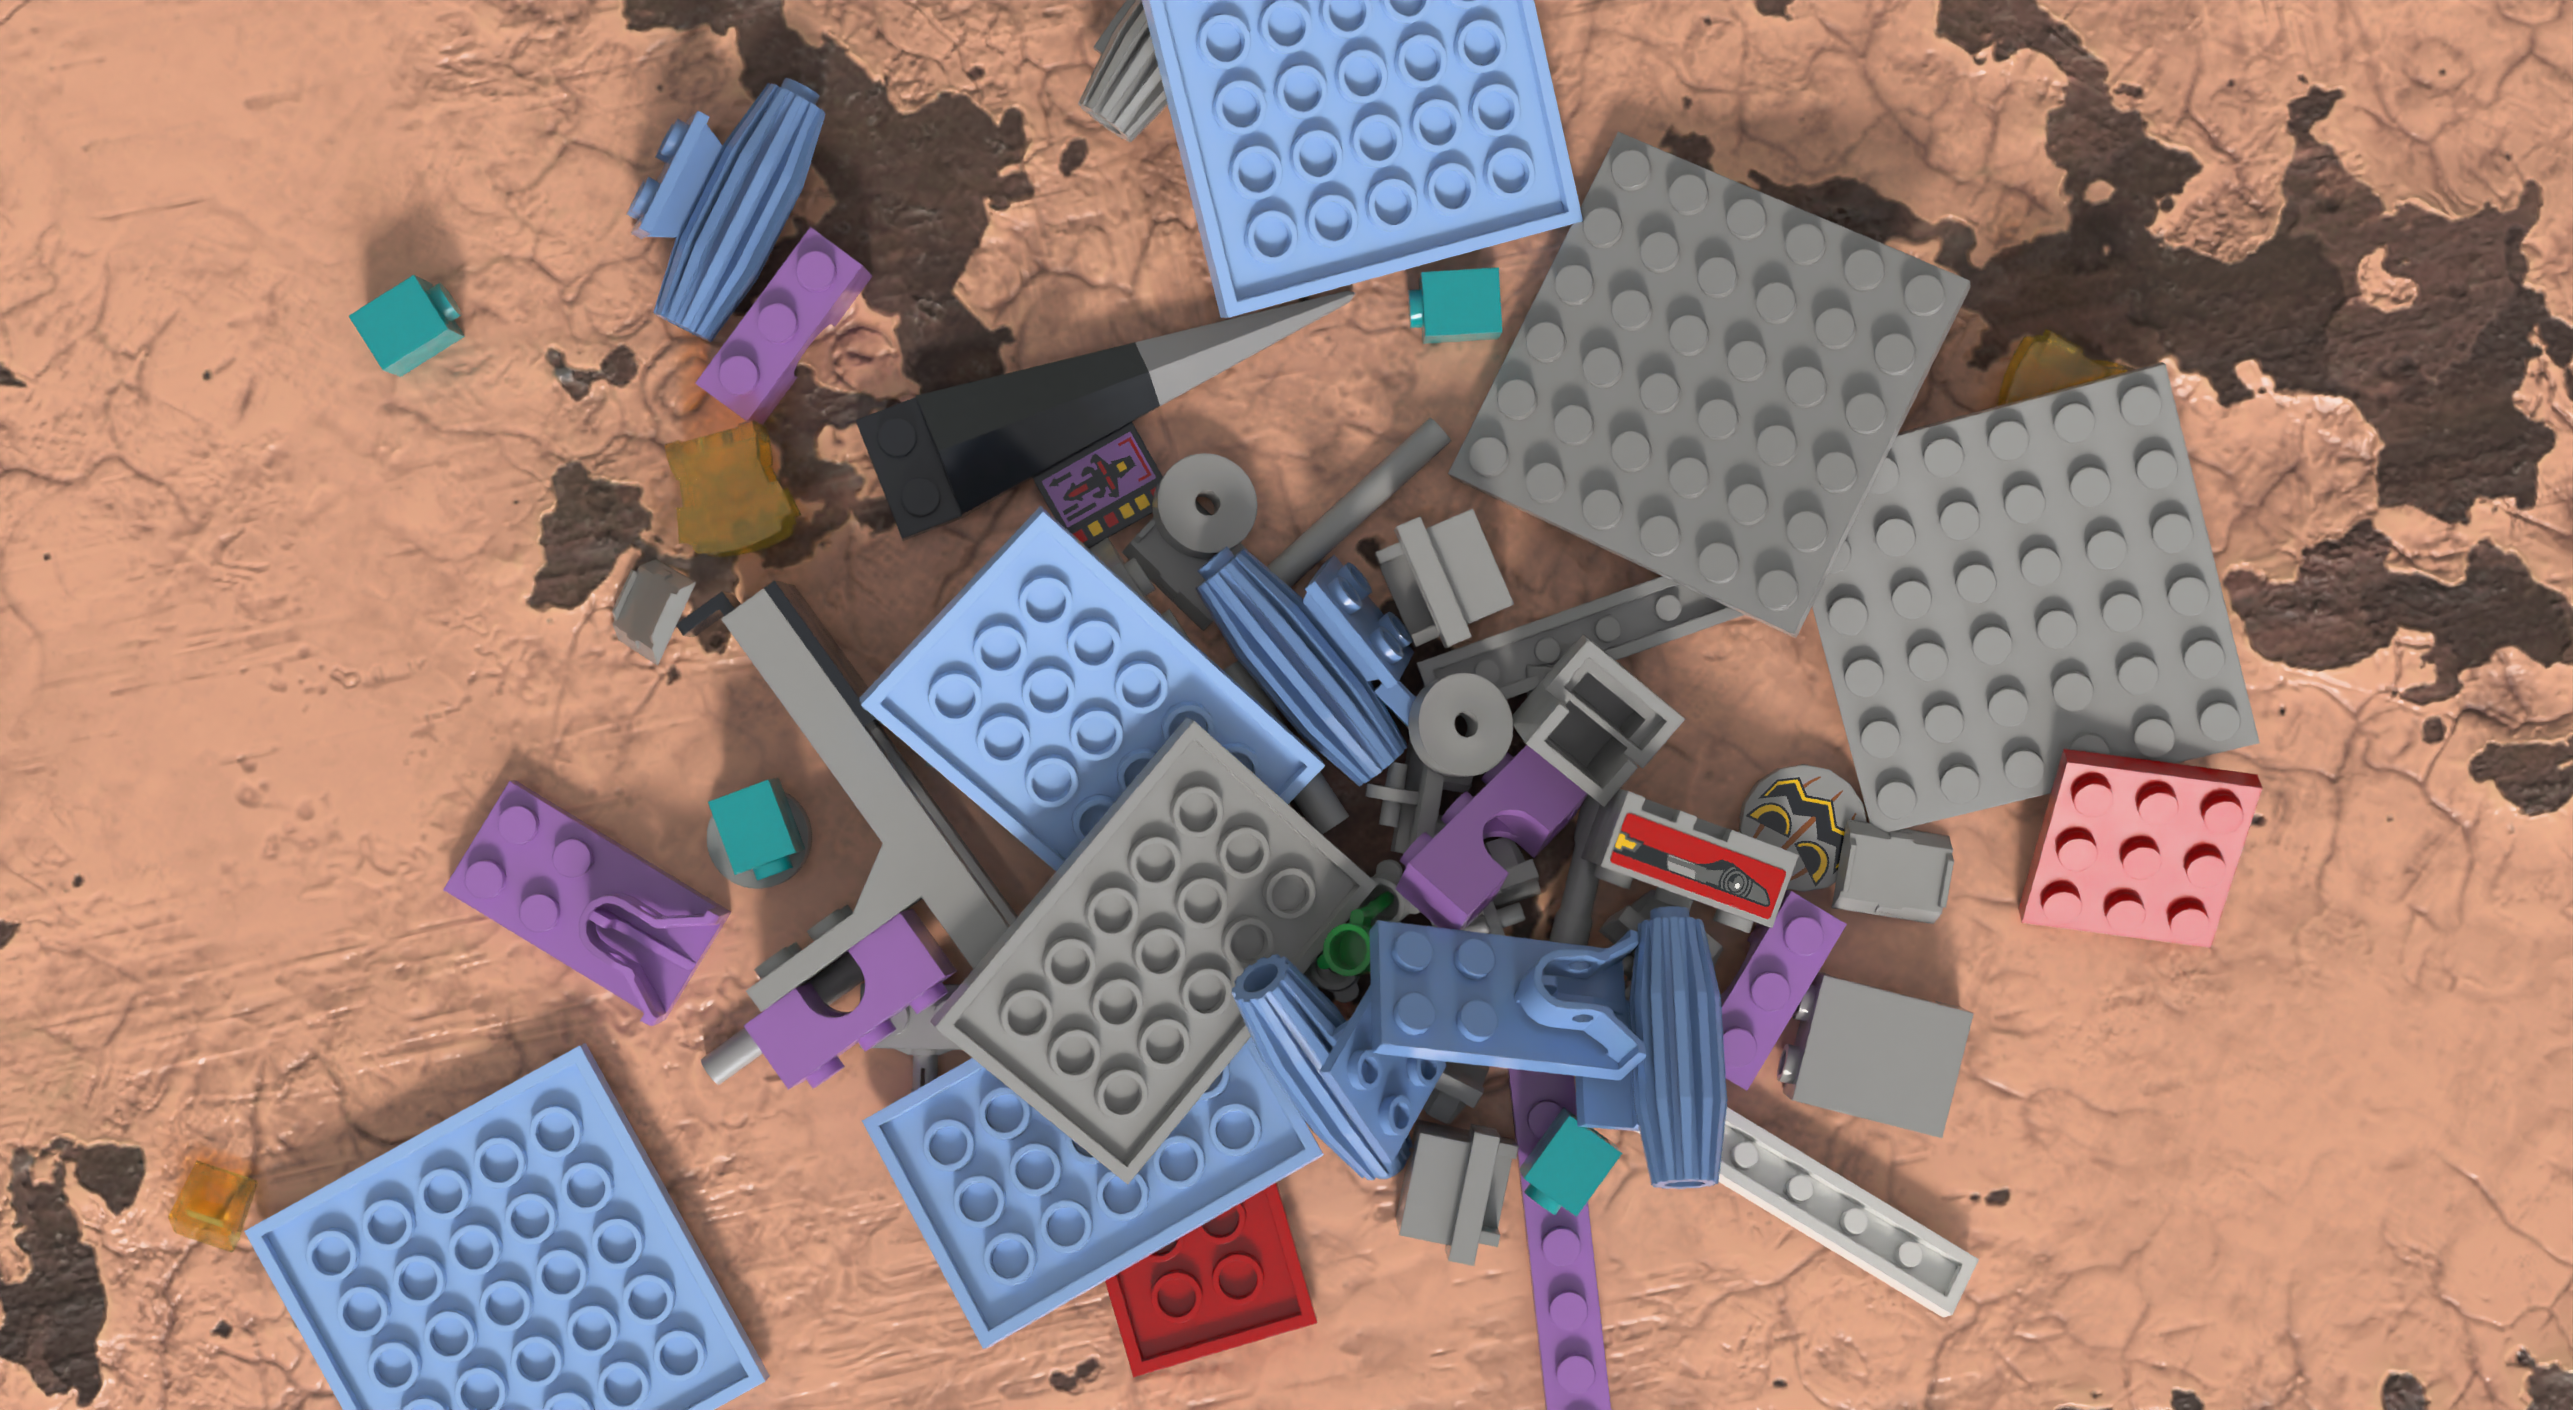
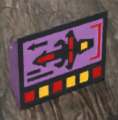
[1032,422,1163,549]

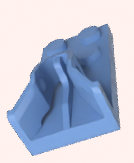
[1369,920,1647,1081]

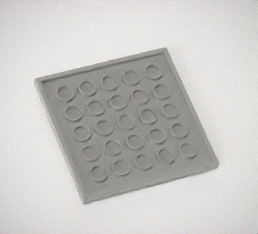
[1448,132,1971,638]
[1812,362,2260,833]

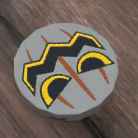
[1739,764,1867,892]

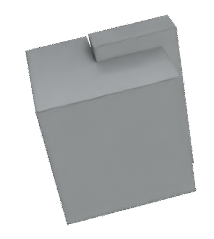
[1374,509,1514,648]
[1512,634,1685,807]
[1396,1119,1519,1266]

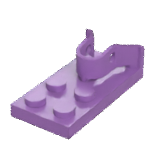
[443,780,731,1026]

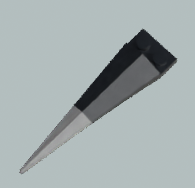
[856,291,1355,541]

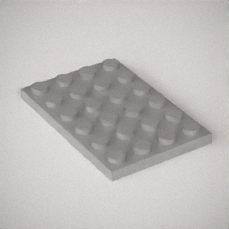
[930,717,1377,1185]

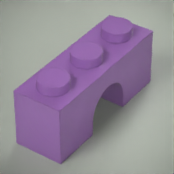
[695,227,872,428]
[1395,745,1588,930]
[1720,889,1847,1091]
[744,909,957,1089]

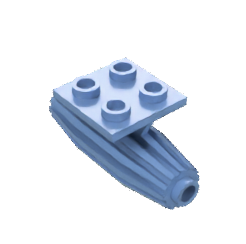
[626,78,825,342]
[1196,546,1414,786]
[1575,906,1727,1189]
[1232,954,1447,1180]

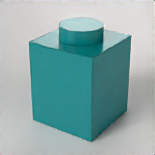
[1408,268,1503,344]
[349,275,465,377]
[708,778,806,881]
[1519,1107,1622,1217]

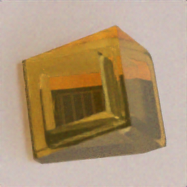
[168,1161,258,1252]

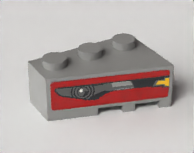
[1581,789,1799,933]

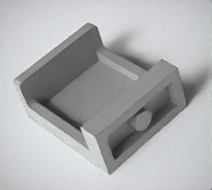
[1777,972,1974,1138]

